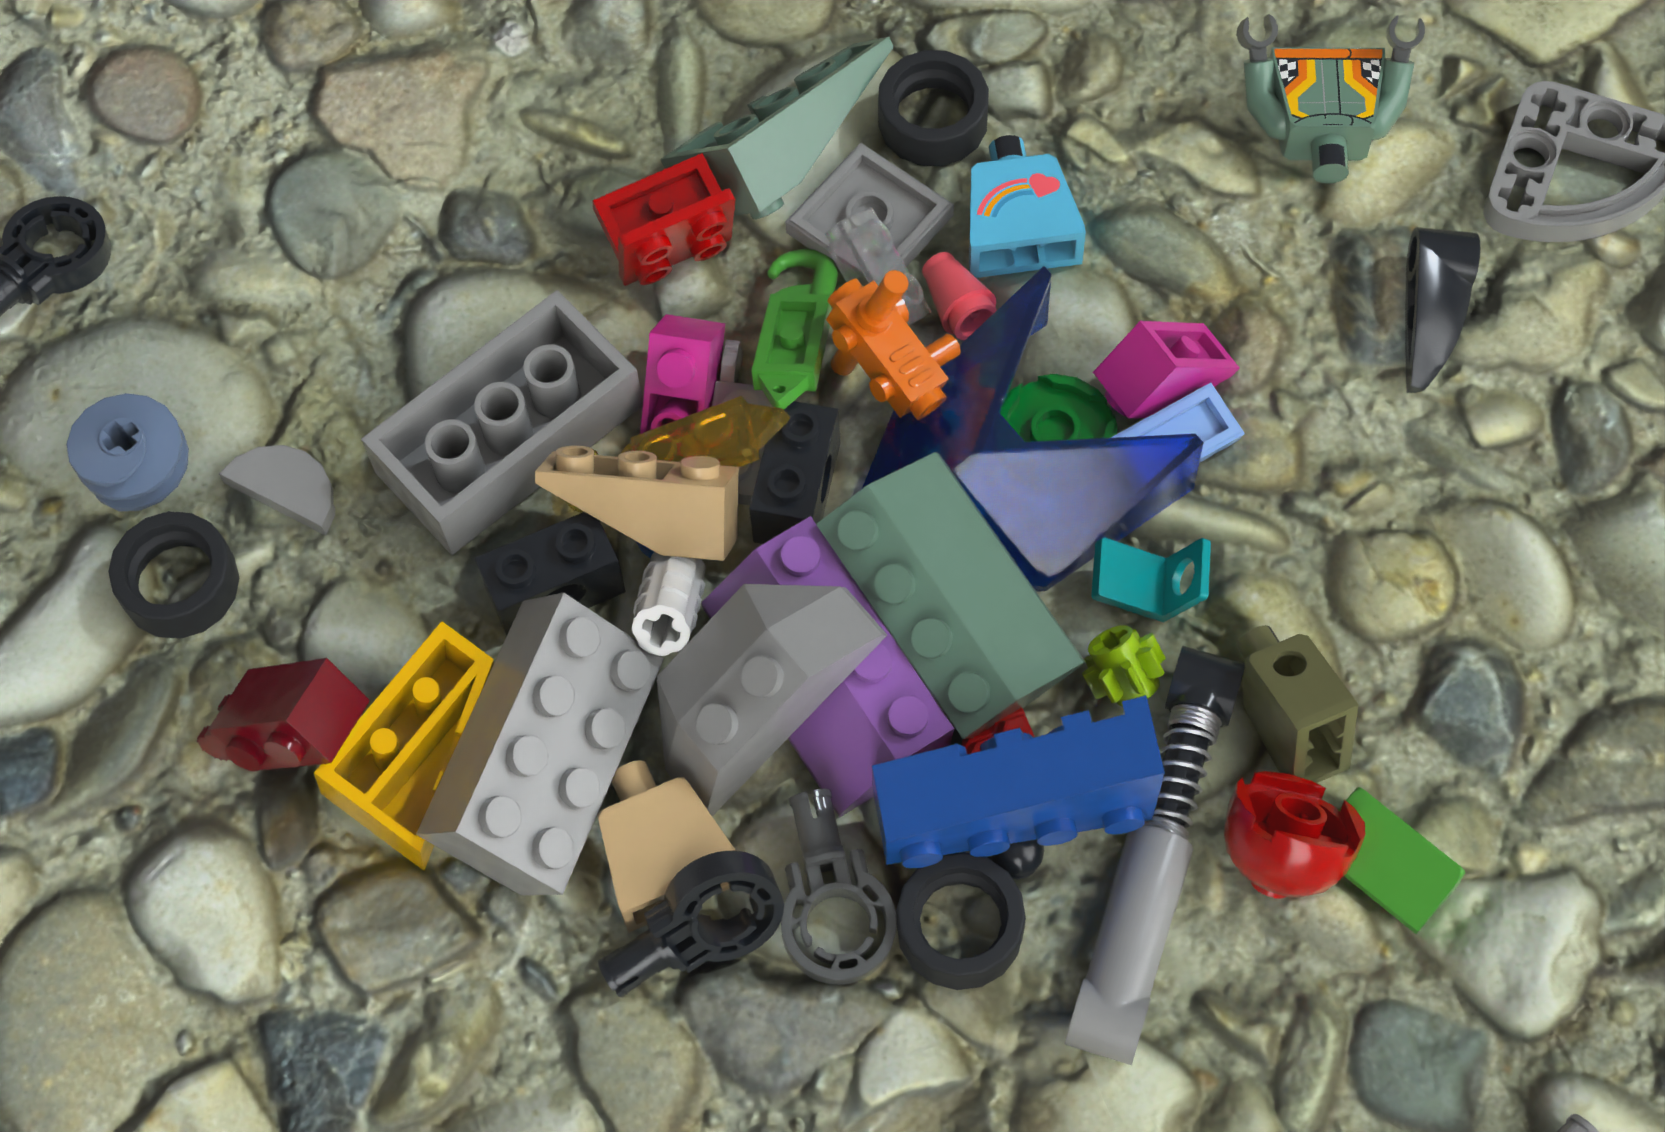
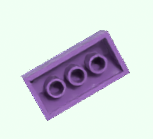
[701,516,954,818]

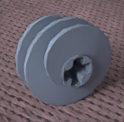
[66,393,189,511]

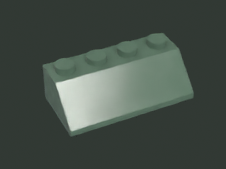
[816,452,1086,739]

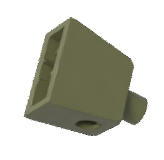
[1237,625,1359,783]

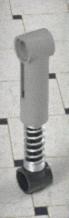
[1065,646,1245,1065]

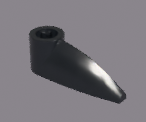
[1405,227,1481,393]

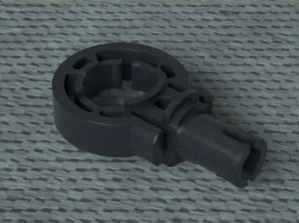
[0,196,111,316]
[598,851,784,997]

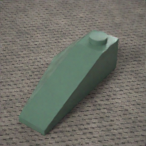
[660,36,894,219]

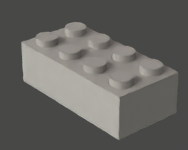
[361,290,643,555]
[416,593,664,895]

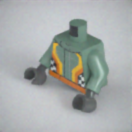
[1236,14,1425,184]

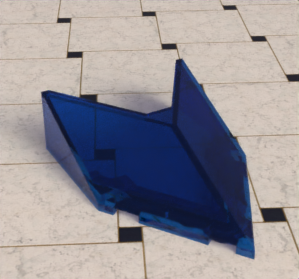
[854,266,1204,593]

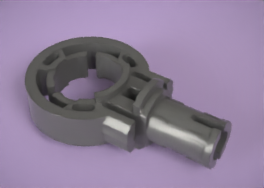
[781,789,897,985]

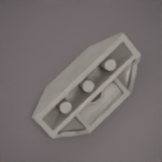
[657,584,887,816]

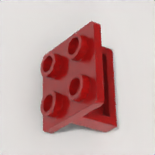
[592,153,736,286]

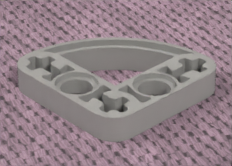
[1483,81,1665,242]

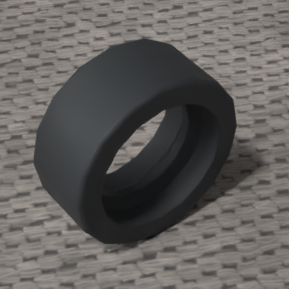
[878,50,989,166]
[108,511,240,639]
[896,852,1026,990]

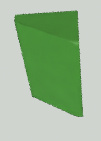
[1338,787,1465,934]

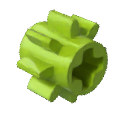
[1082,625,1166,707]

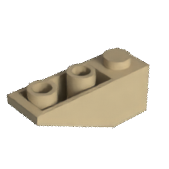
[535,446,739,561]

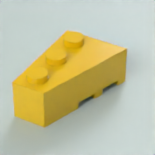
[314,621,494,871]

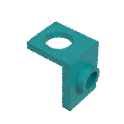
[1091,537,1211,623]

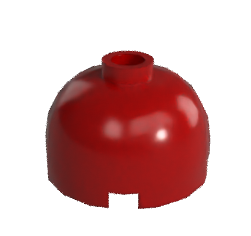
[1224,771,1366,899]

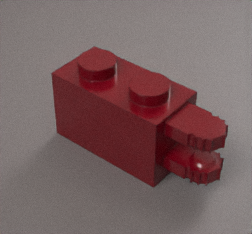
[196,658,370,771]

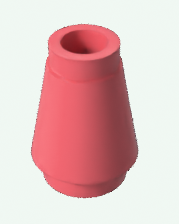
[922,252,998,341]

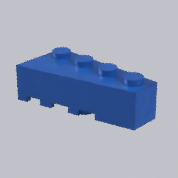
[872,695,1165,868]

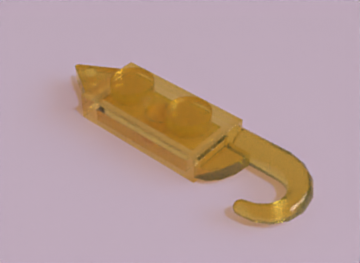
[564,396,790,513]

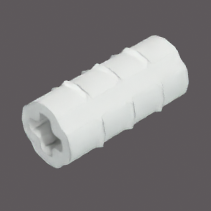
[632,552,706,656]

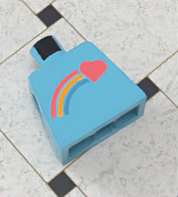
[969,135,1086,278]

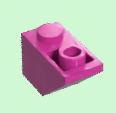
[638,314,726,458]

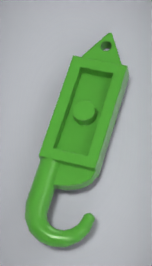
[751,249,838,413]

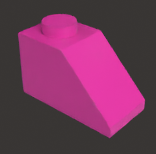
[1093,321,1240,418]

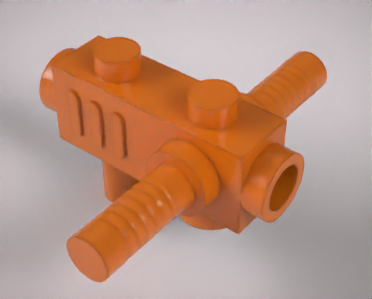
[826,270,961,420]

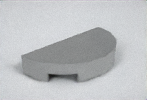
[219,445,335,536]

